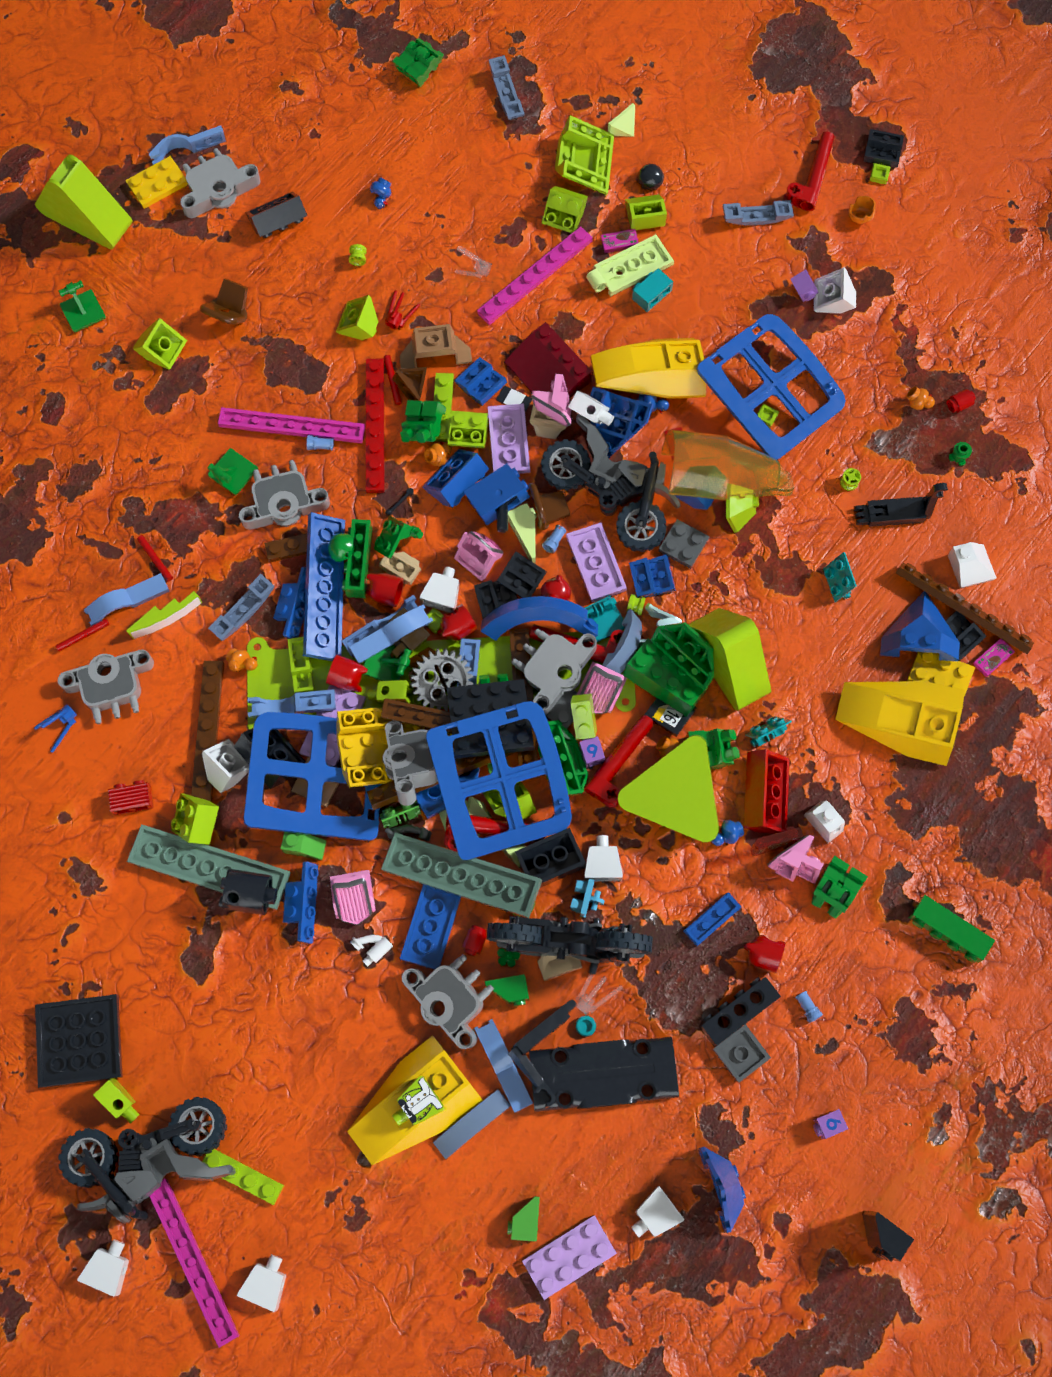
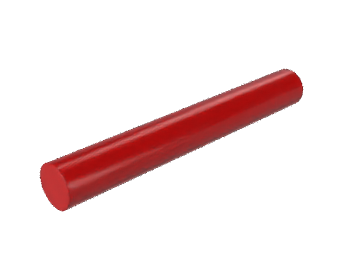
[383,355,402,405]
[137,535,173,582]
[55,618,110,652]

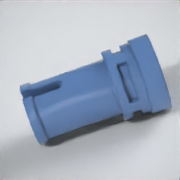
[307,435,334,451]
[542,525,566,554]
[795,991,823,1023]

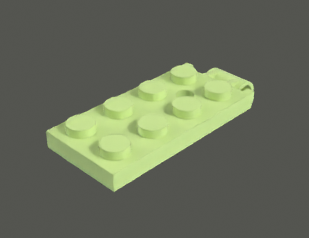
[586,235,674,296]

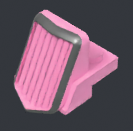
[532,374,572,426]
[454,531,503,581]
[577,662,627,714]
[767,835,823,884]
[330,870,376,925]

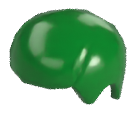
[328,533,353,562]

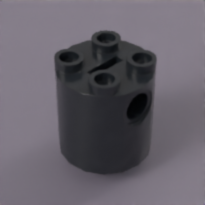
[219,869,278,915]

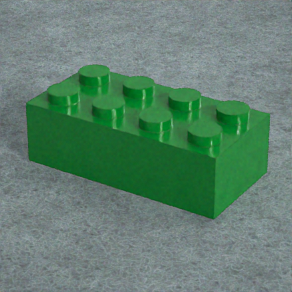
[623,638,708,717]

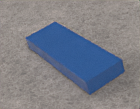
[683,892,741,947]

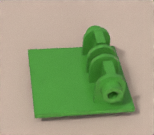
[379,801,421,828]

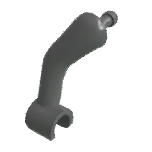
[385,824,432,841]

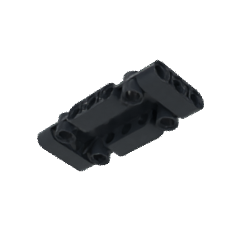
[529,1037,679,1112]

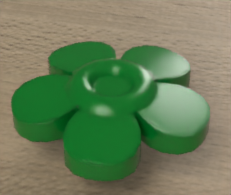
[497,948,520,968]

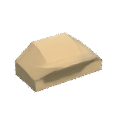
[530,404,566,439]
[379,552,421,585]
[537,956,582,981]

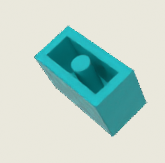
[632,268,673,312]

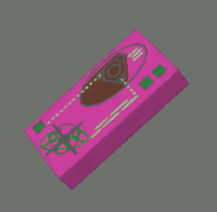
[601,229,639,253]
[973,639,1015,677]

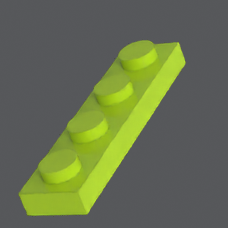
[434,373,454,442]
[203,1149,284,1205]

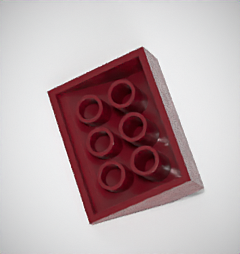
[504,322,592,398]

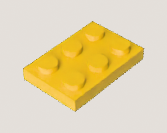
[125,156,188,209]
[907,652,975,696]

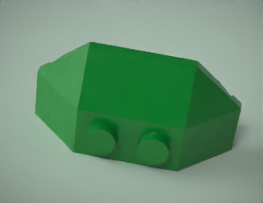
[650,622,715,691]
[538,720,588,796]

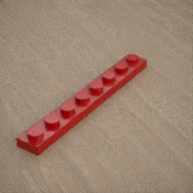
[366,358,385,493]

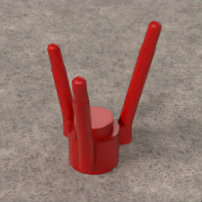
[385,290,420,330]

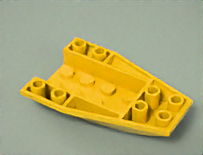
[590,338,706,399]
[835,681,965,766]
[336,708,454,788]
[347,1035,483,1165]

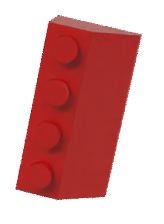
[743,749,790,834]

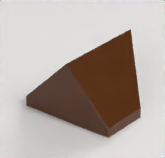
[392,367,427,401]

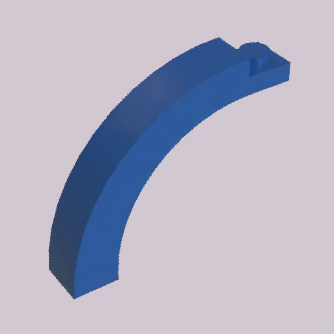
[480,596,598,641]

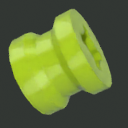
[349,244,367,266]
[840,468,861,491]
[627,594,646,616]

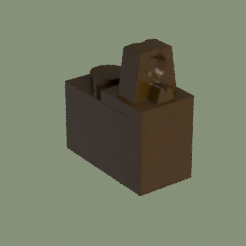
[386,608,430,659]

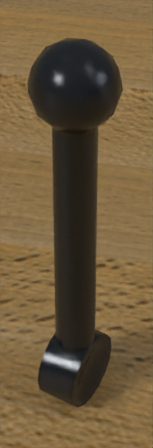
[385,488,414,516]

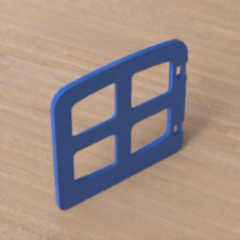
[697,314,846,461]
[426,701,572,860]
[243,712,382,841]

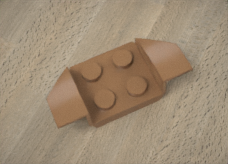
[400,324,472,369]

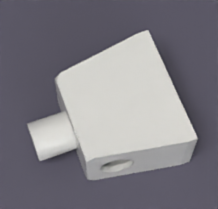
[568,391,614,426]
[420,567,459,613]
[804,800,845,843]
[584,835,623,881]
[631,1186,684,1238]
[77,1239,129,1297]
[237,1254,286,1312]

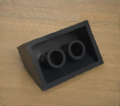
[245,192,307,238]
[234,728,306,789]
[515,828,586,888]
[862,1211,914,1262]

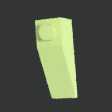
[508,503,537,564]

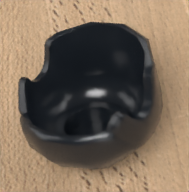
[637,163,664,191]

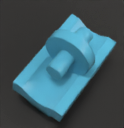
[570,879,605,918]

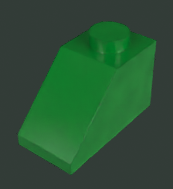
[485,974,529,1007]

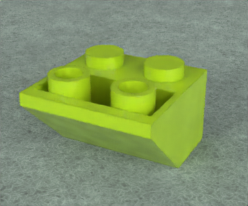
[542,186,588,233]
[625,194,667,230]
[448,411,488,448]
[171,793,219,845]

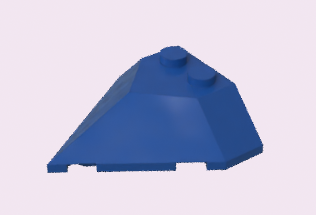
[590,387,654,458]
[880,591,960,662]
[698,1147,746,1233]

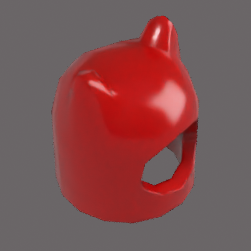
[366,573,404,607]
[541,575,571,601]
[437,604,477,641]
[326,655,368,692]
[744,935,786,973]

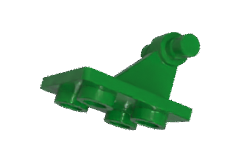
[58,280,106,333]
[208,448,258,495]
[374,516,423,559]
[364,645,411,681]

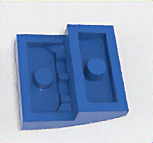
[455,357,507,406]
[629,555,676,598]

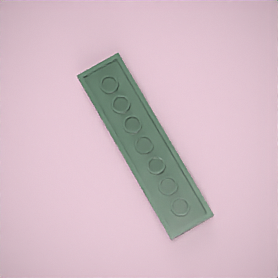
[127,825,291,910]
[381,833,542,918]

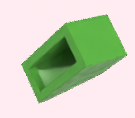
[281,832,327,860]
[507,1196,540,1242]

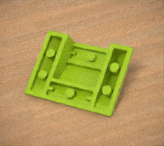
[555,115,614,195]

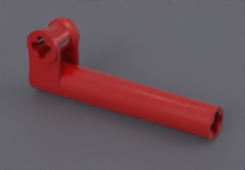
[783,132,835,211]
[529,624,624,664]
[584,714,655,808]
[444,815,545,852]

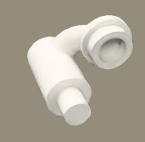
[350,935,393,966]

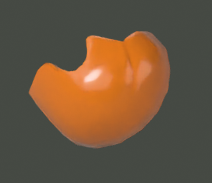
[848,196,876,224]

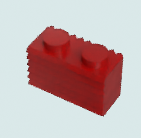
[108,780,153,815]

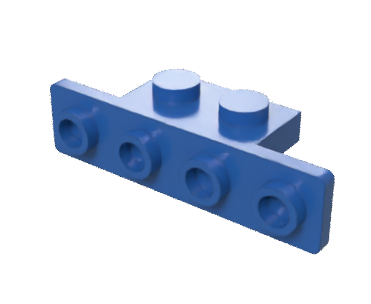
[273,567,306,639]
[283,862,318,944]

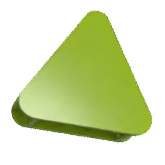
[35,155,133,249]
[688,608,771,711]
[618,735,719,842]

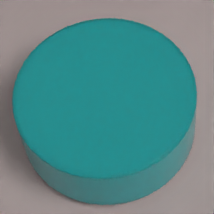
[576,1016,596,1037]

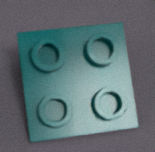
[823,552,857,602]
[585,596,625,642]
[745,716,792,747]

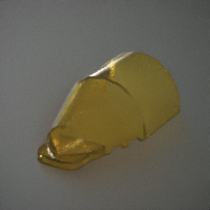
[661,430,794,500]

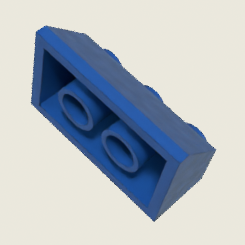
[423,449,489,508]

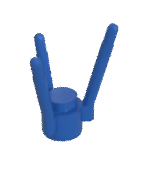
[34,704,77,753]

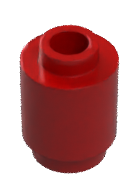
[946,389,976,413]
[462,925,487,957]

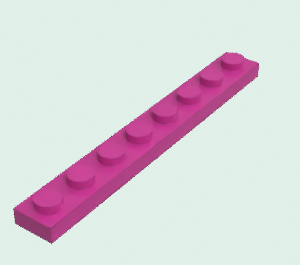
[477,226,593,325]
[218,407,365,443]
[150,1178,240,1348]

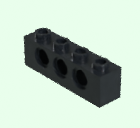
[699,977,781,1048]

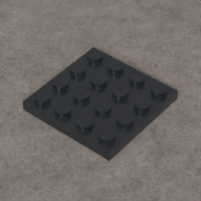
[447,679,534,759]
[35,994,123,1088]

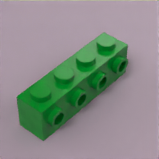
[342,519,373,598]
[908,895,995,963]

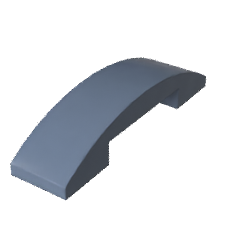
[488,55,525,120]
[722,200,794,225]
[208,574,275,641]
[602,609,642,674]
[433,1090,511,1159]

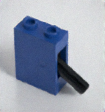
[464,463,530,533]

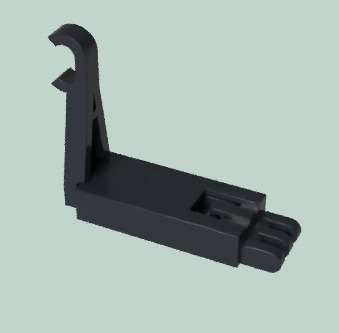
[854,483,948,527]
[508,1000,576,1108]

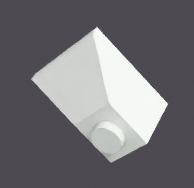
[814,268,856,314]
[948,542,996,589]
[202,739,249,793]

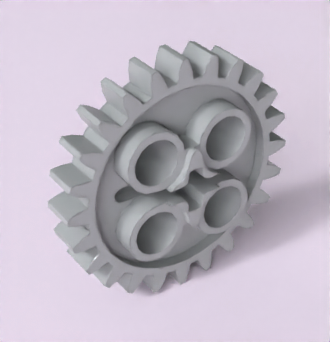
[410,649,473,711]

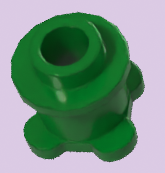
[948,442,972,466]

